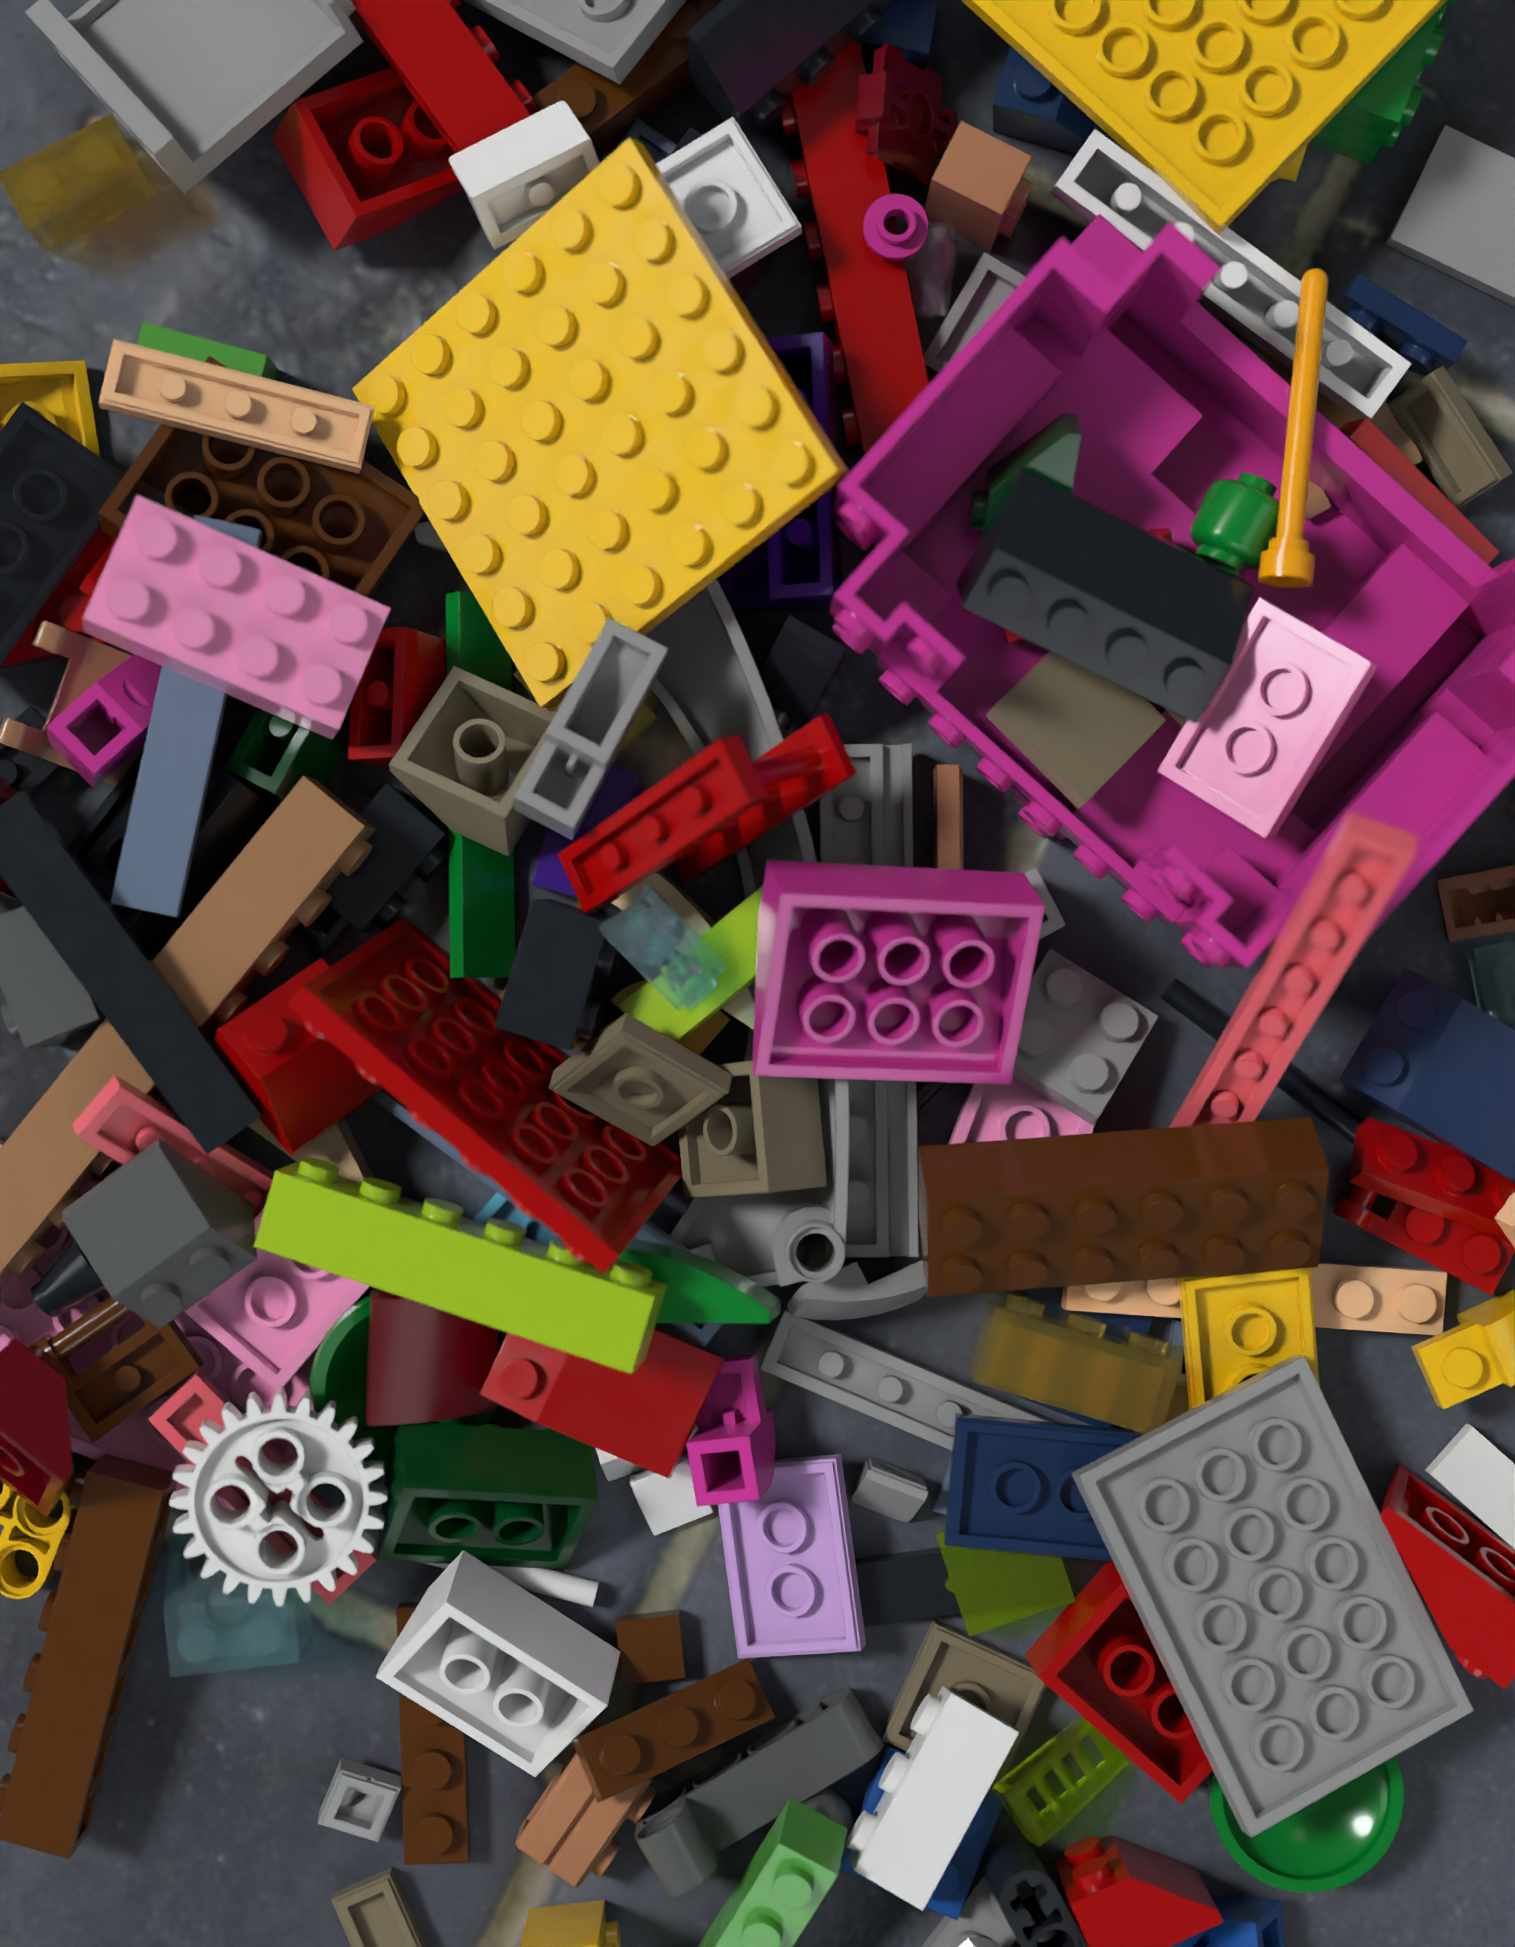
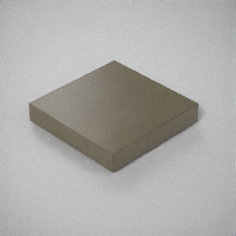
[985,651,1166,809]
[549,1013,732,1147]
[881,1618,1047,1793]

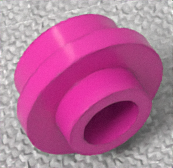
[863,194,928,261]

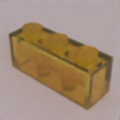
[967,1294,1183,1434]

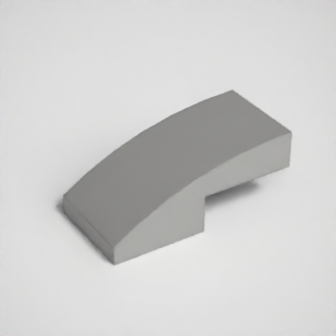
[786,1260,927,1320]

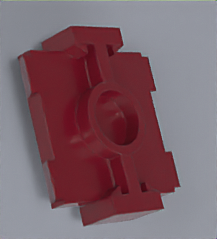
[855,43,958,186]

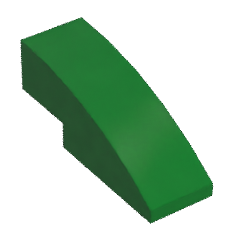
[611,1238,781,1323]

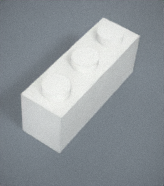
[846,1686,1019,1911]

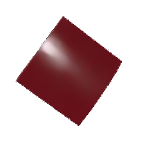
[366,1291,498,1426]

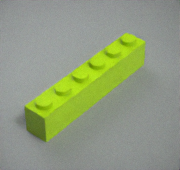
[254,1157,667,1374]

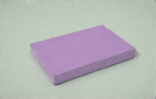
[718,1454,866,1658]

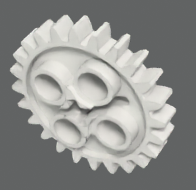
[169,1388,388,1606]

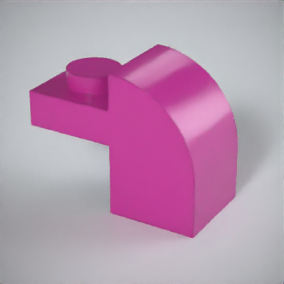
[686,1353,776,1506]

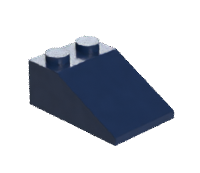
[1339,968,1515,1183]

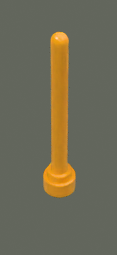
[1258,268,1328,588]

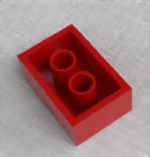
[1024,1561,1212,1805]

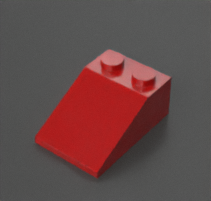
[272,68,464,251]
[480,1325,725,1478]
[1380,1463,1515,1689]

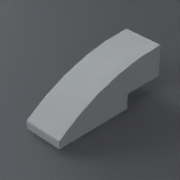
[514,618,668,840]

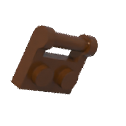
[31,1296,204,1443]

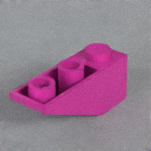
[46,654,162,788]

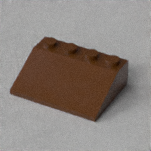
[98,355,425,599]

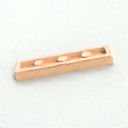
[99,339,375,474]

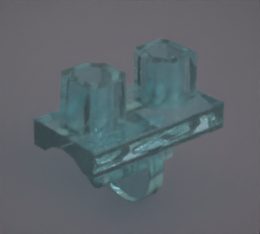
[599,883,728,1011]

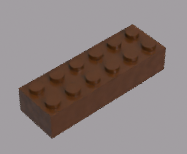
[918,1117,1330,1297]

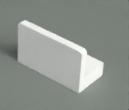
[449,101,600,250]

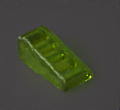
[991,1716,1130,1847]

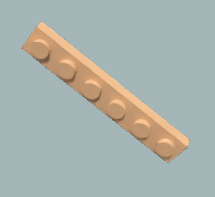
[1061,1261,1447,1335]

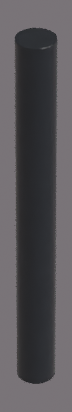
[1161,978,1363,1145]

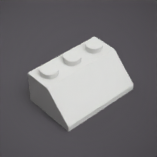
[376,1550,621,1777]

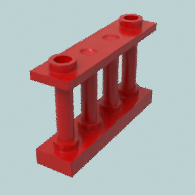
[558,714,857,913]

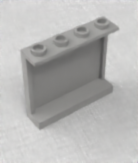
[25,0,363,194]

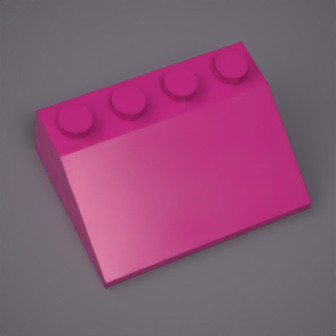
[752,860,1045,1084]

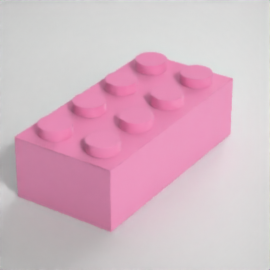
[82,495,391,740]

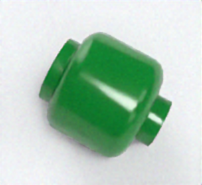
[1189,472,1279,576]

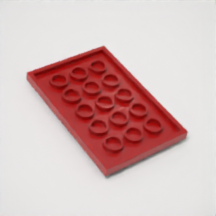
[288,917,682,1274]

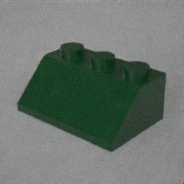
[377,1421,598,1570]

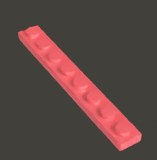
[1169,812,1418,1128]

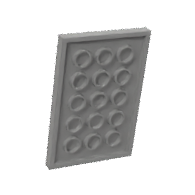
[1071,1355,1474,1838]

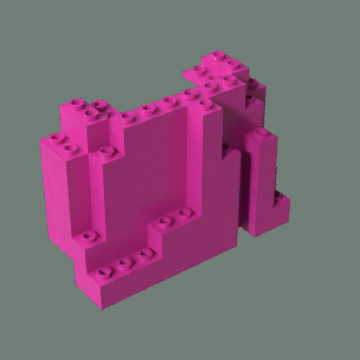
[830,214,1515,969]

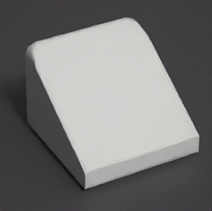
[629,1453,713,1536]

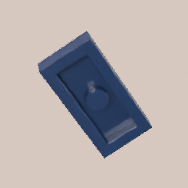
[1334,273,1468,376]

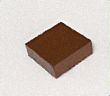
[615,1609,686,1685]

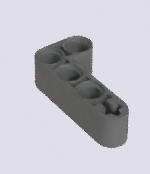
[634,1687,884,1897]

